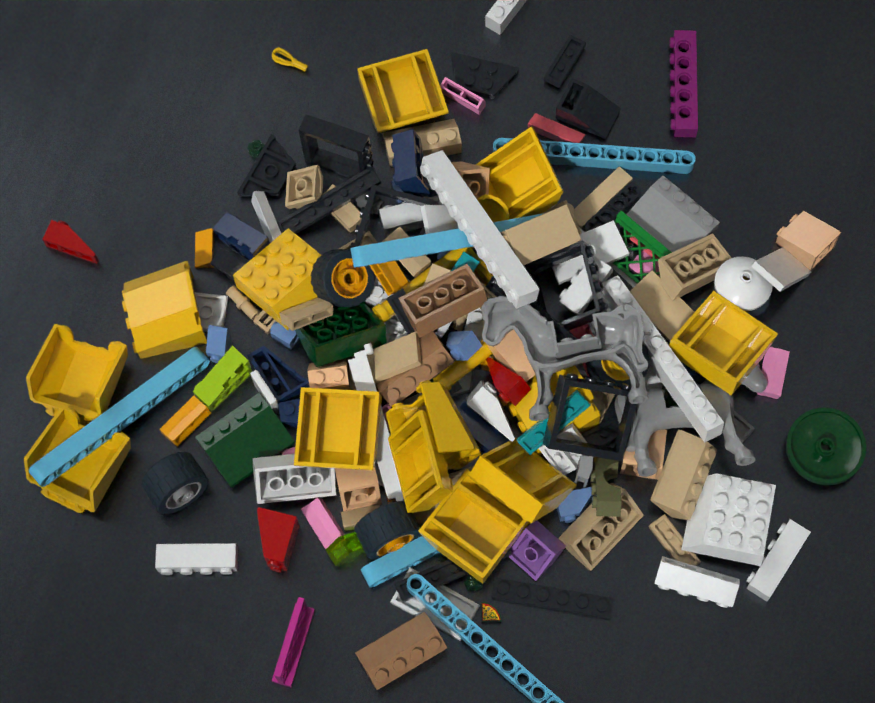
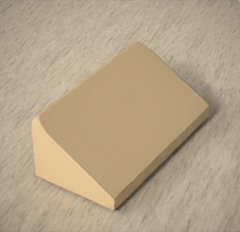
[341,504,380,531]

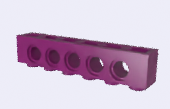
[669,30,698,137]

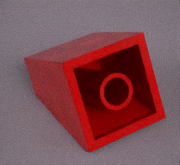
[257,507,300,572]

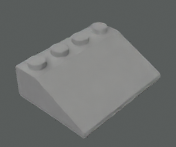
[626,176,720,252]

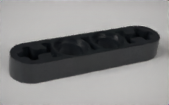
[584,183,641,232]

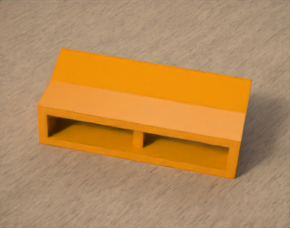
[369,261,409,296]
[160,396,211,447]

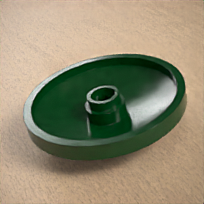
[786,408,866,485]

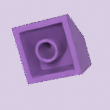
[509,520,566,581]

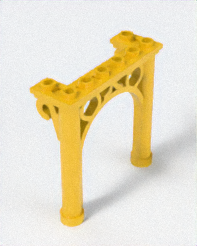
[372,247,493,391]

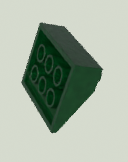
[295,302,387,367]
[195,393,295,488]

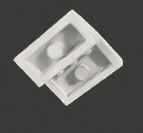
[538,423,594,475]

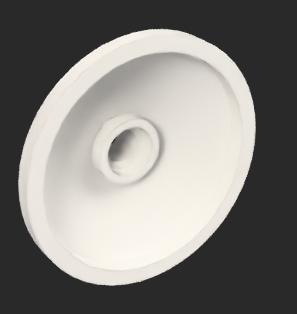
[714,257,773,311]

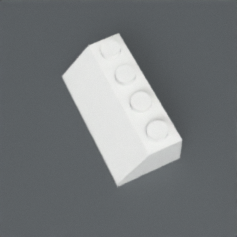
[252,454,336,504]

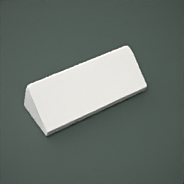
[251,191,281,243]

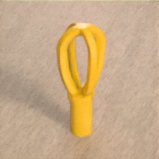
[272,47,308,72]

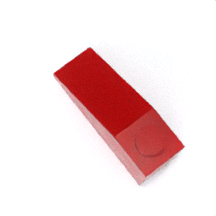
[42,220,99,264]
[486,357,531,406]

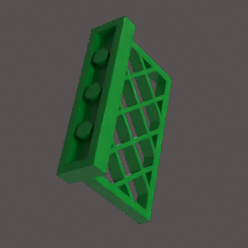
[612,211,672,284]

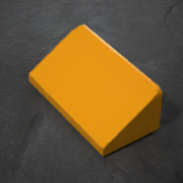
[195,228,214,268]

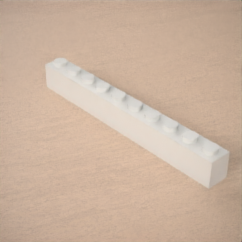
[420,150,539,309]
[602,275,724,443]

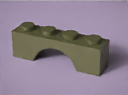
[590,457,622,517]

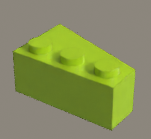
[193,345,252,412]

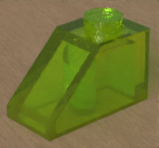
[326,532,365,566]

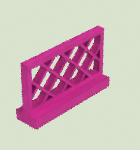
[272,597,315,687]

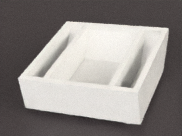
[681,473,776,566]

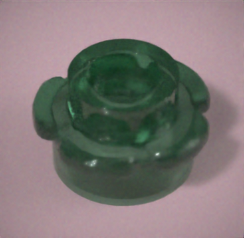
[247,140,265,158]
[464,576,483,591]

